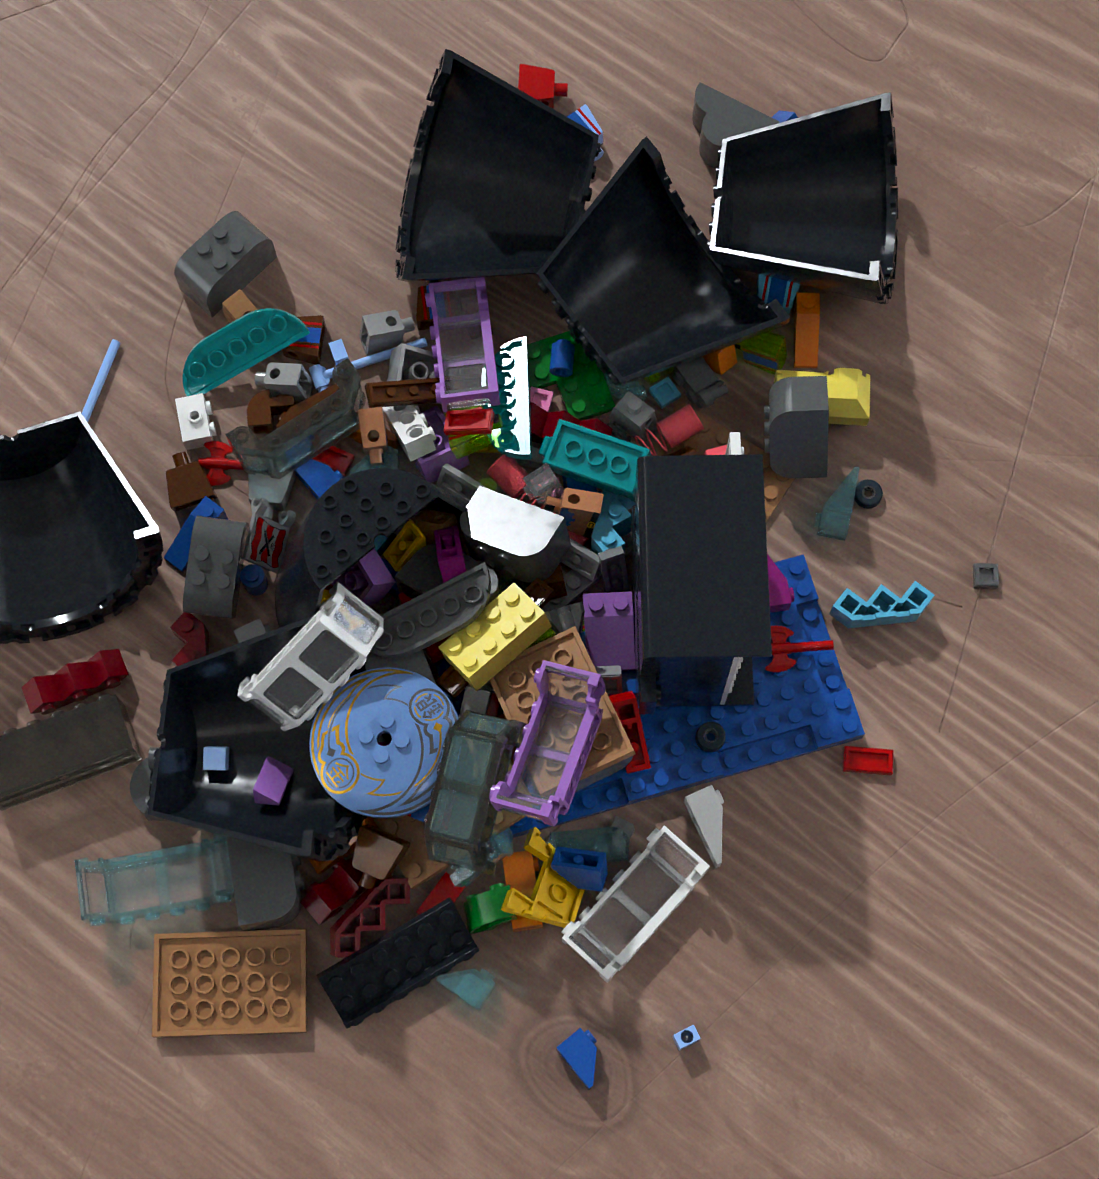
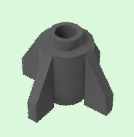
[545,602,585,635]

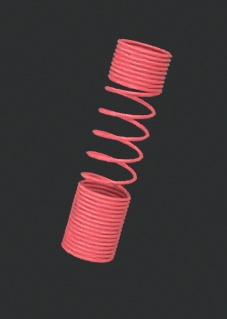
[635,404,704,456]
[486,454,590,546]

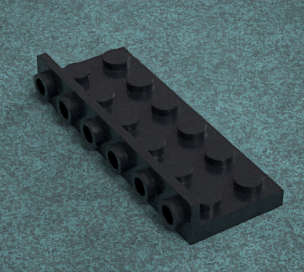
[316,897,479,1029]

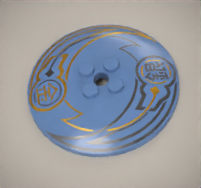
[309,667,462,819]

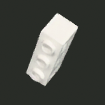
[382,404,437,462]

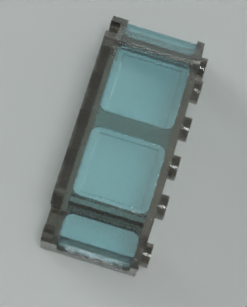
[226,358,366,479]
[423,710,526,876]

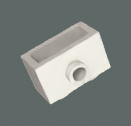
[175,393,217,450]

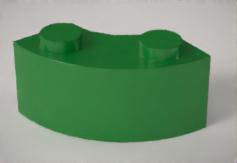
[463,883,517,934]

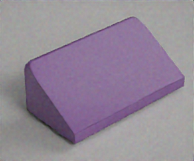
[253,757,293,806]

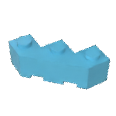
[591,490,636,555]
[829,581,934,629]

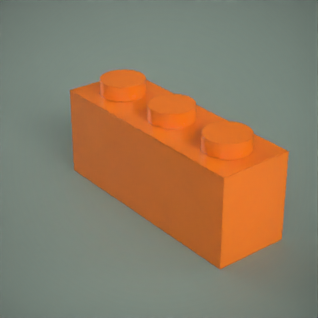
[502,850,543,932]

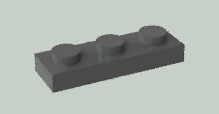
[598,546,630,593]

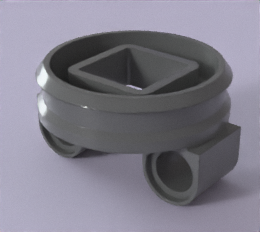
[130,747,166,821]

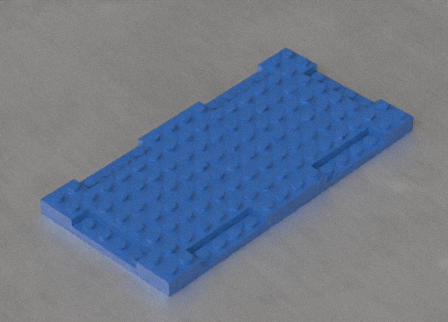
[435,554,865,846]

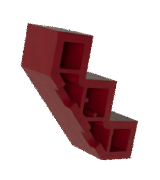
[530,402,613,444]
[170,612,209,667]
[21,649,129,715]
[300,857,367,925]
[330,875,410,958]

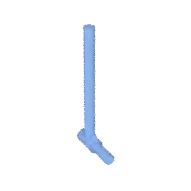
[309,337,428,409]
[82,339,121,422]

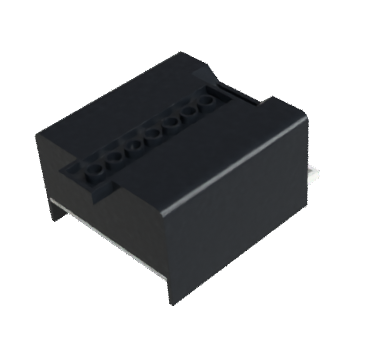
[631,432,772,714]

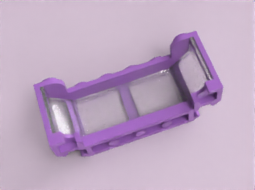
[425,277,500,412]
[489,660,606,826]

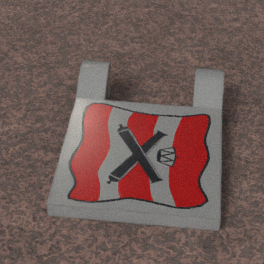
[242,498,296,574]

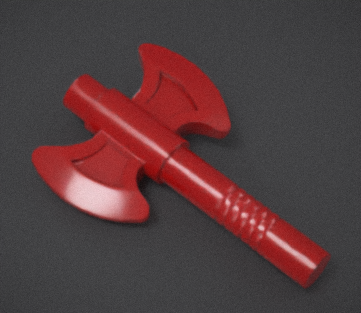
[198,441,270,486]
[765,625,834,672]

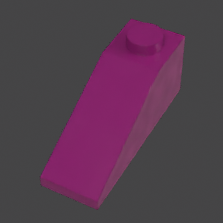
[434,525,467,583]
[767,554,794,613]

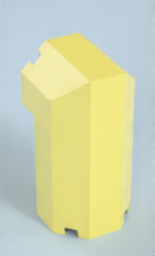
[774,368,870,426]

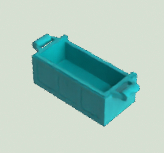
[538,419,651,502]

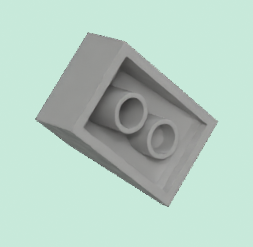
[387,343,465,404]

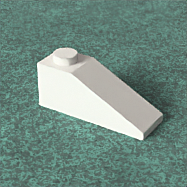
[684,785,724,869]

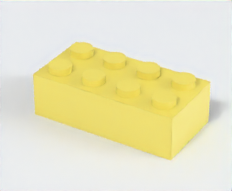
[438,583,552,692]

